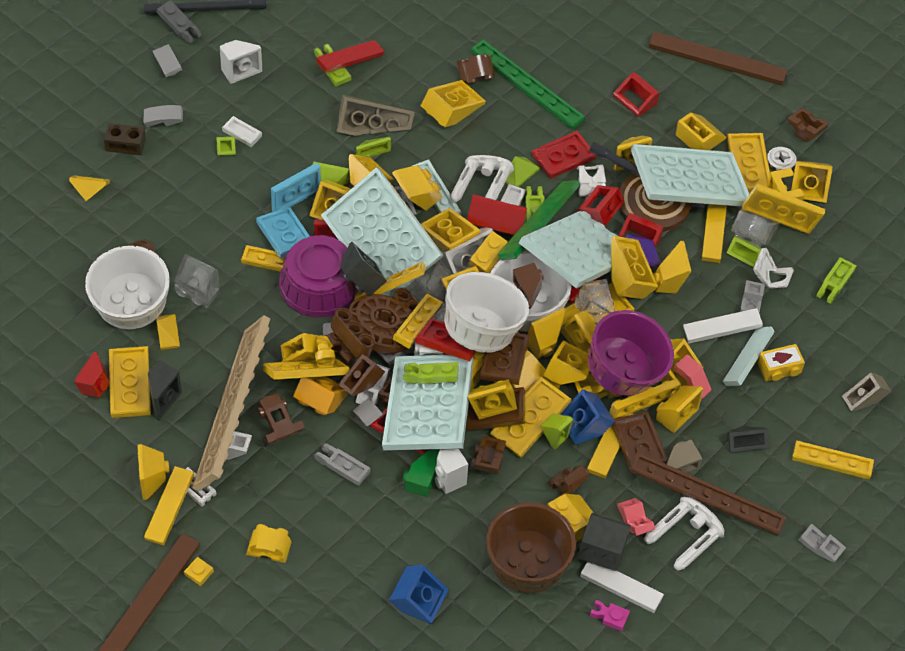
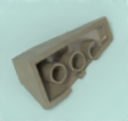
[337,95,415,136]

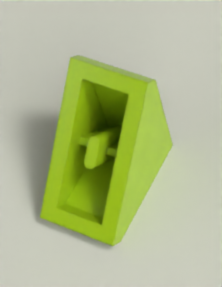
[540,414,573,450]

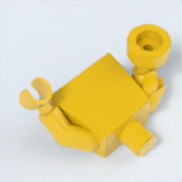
[278,333,335,380]

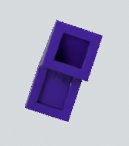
[626,234,661,267]

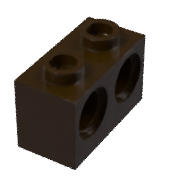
[104,123,146,156]

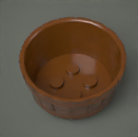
[486,503,576,593]

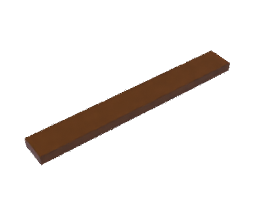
[648,32,788,86]
[629,452,786,536]
[99,533,200,651]

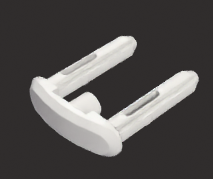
[451,155,514,202]
[644,497,724,571]

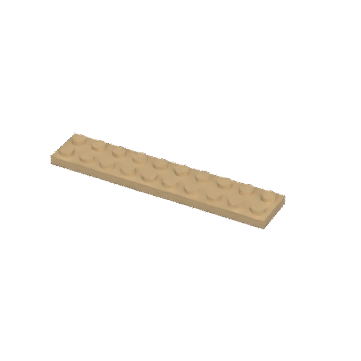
[192,315,270,492]

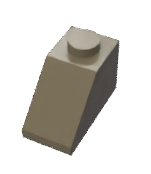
[842,373,891,412]
[667,440,703,473]

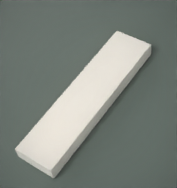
[683,308,763,344]
[580,562,664,613]

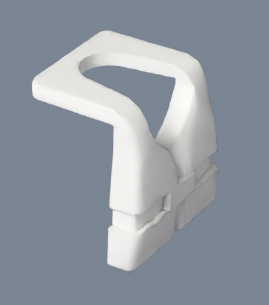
[577,165,606,197]
[753,248,794,289]

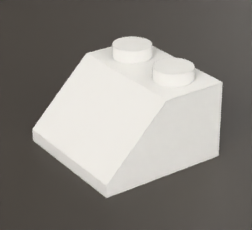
[220,40,262,84]
[435,448,468,494]

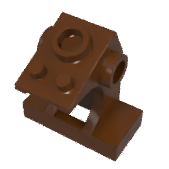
[257,393,305,446]

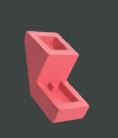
[674,354,712,400]
[617,498,655,536]

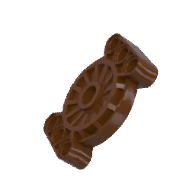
[331,288,420,359]

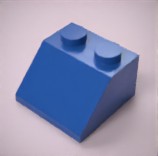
[560,389,615,444]
[389,565,449,623]

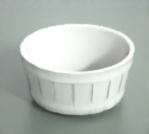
[85,246,169,329]
[490,250,572,332]
[444,272,529,352]

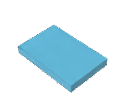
[271,163,321,212]
[256,207,310,259]

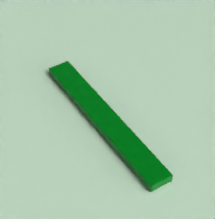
[471,39,585,130]
[498,180,580,260]

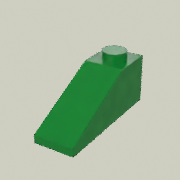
[403,449,440,497]

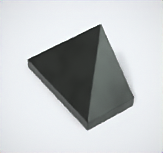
[728,426,769,452]

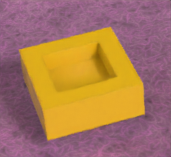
[184,557,214,586]

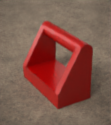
[613,72,659,117]
[577,185,625,226]
[619,213,664,248]

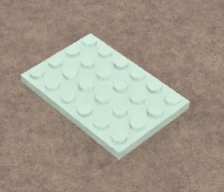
[631,144,749,206]
[321,167,444,298]
[519,211,617,288]
[382,355,474,450]

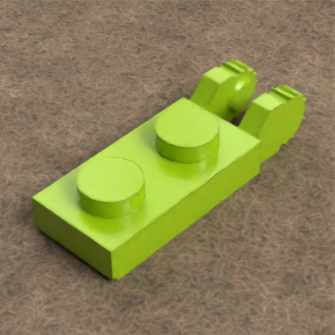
[314,44,351,87]
[525,186,546,227]
[817,257,857,304]
[403,362,459,384]

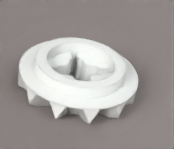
[767,147,796,170]

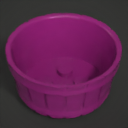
[279,235,358,318]
[588,310,674,396]

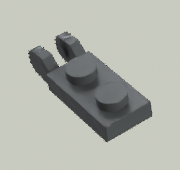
[157,0,201,43]

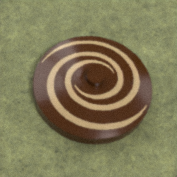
[619,174,691,232]

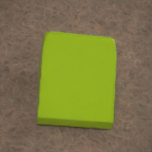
[216,136,236,156]

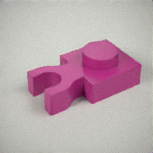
[590,600,630,632]

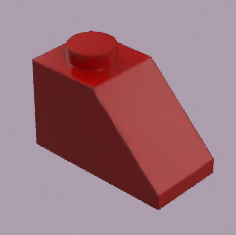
[74,352,110,398]

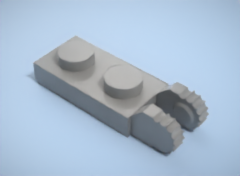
[314,443,370,486]

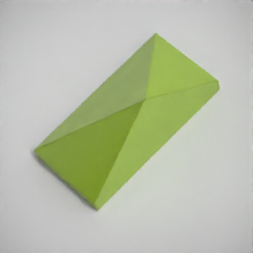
[356,137,391,157]
[505,156,540,187]
[312,162,349,185]
[726,236,762,267]

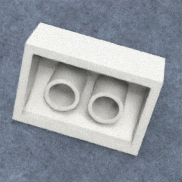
[439,227,493,276]

